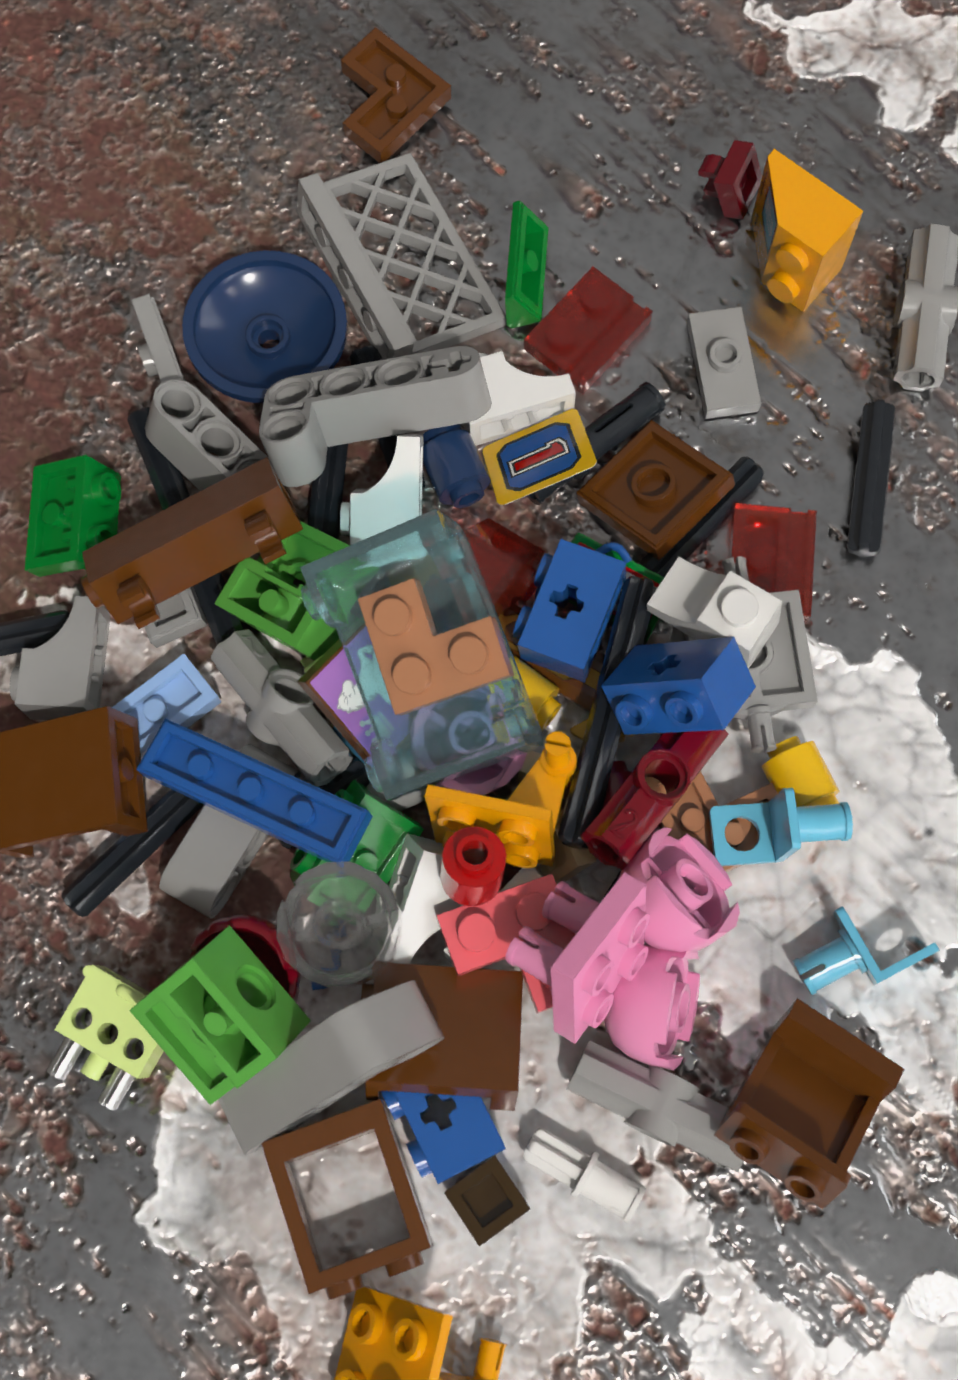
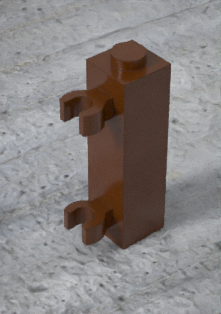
[81,457,303,629]

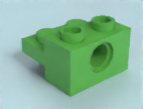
[214,521,378,661]
[129,925,311,1105]

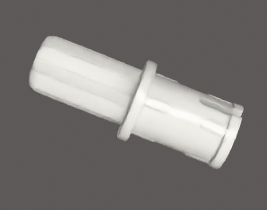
[523,1128,646,1223]

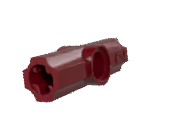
[581,729,728,870]

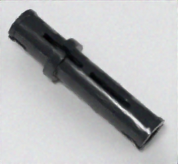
[527,382,666,505]

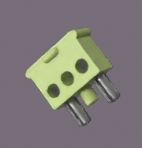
[47,965,164,1111]

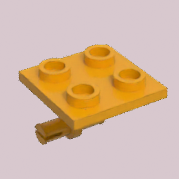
[425,731,577,868]
[334,1286,507,1380]

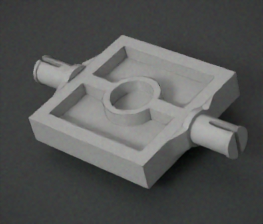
[685,556,818,753]

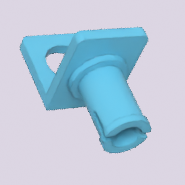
[709,788,853,866]
[792,906,940,995]

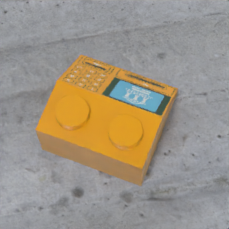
[752,149,863,312]

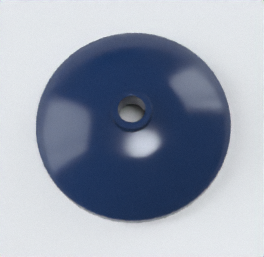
[182,251,348,403]

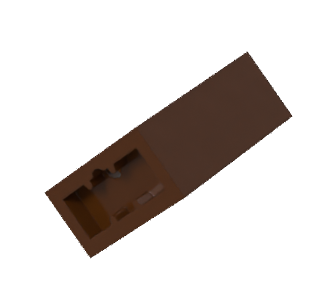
[261,1099,433,1300]

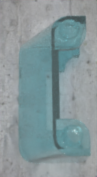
[300,509,544,800]

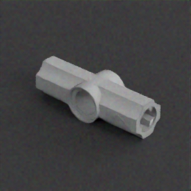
[893,224,958,392]
[211,629,353,787]
[566,1040,744,1172]

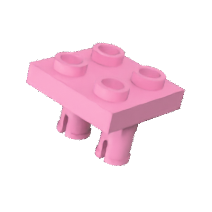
[506,872,650,1044]

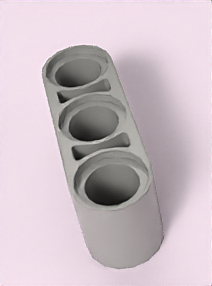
[145,379,269,491]
[159,744,301,919]

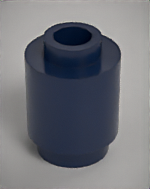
[423,424,491,508]

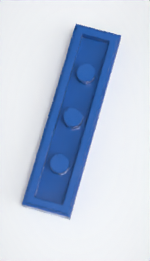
[136,718,373,870]

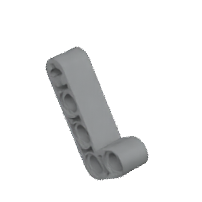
[259,346,492,487]
[218,980,445,1155]

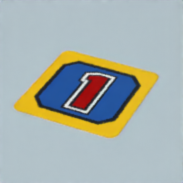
[482,409,597,505]

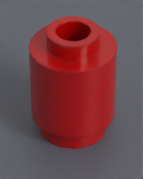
[440,827,506,906]

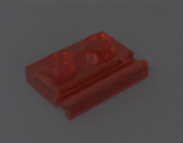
[524,266,653,395]
[729,503,817,624]

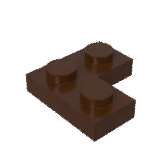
[340,27,452,163]

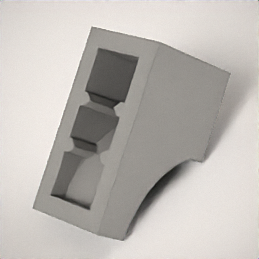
[10,596,111,720]

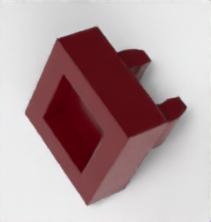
[698,140,762,220]

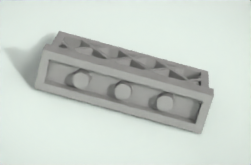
[296,153,506,360]

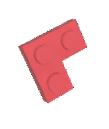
[436,874,576,1014]

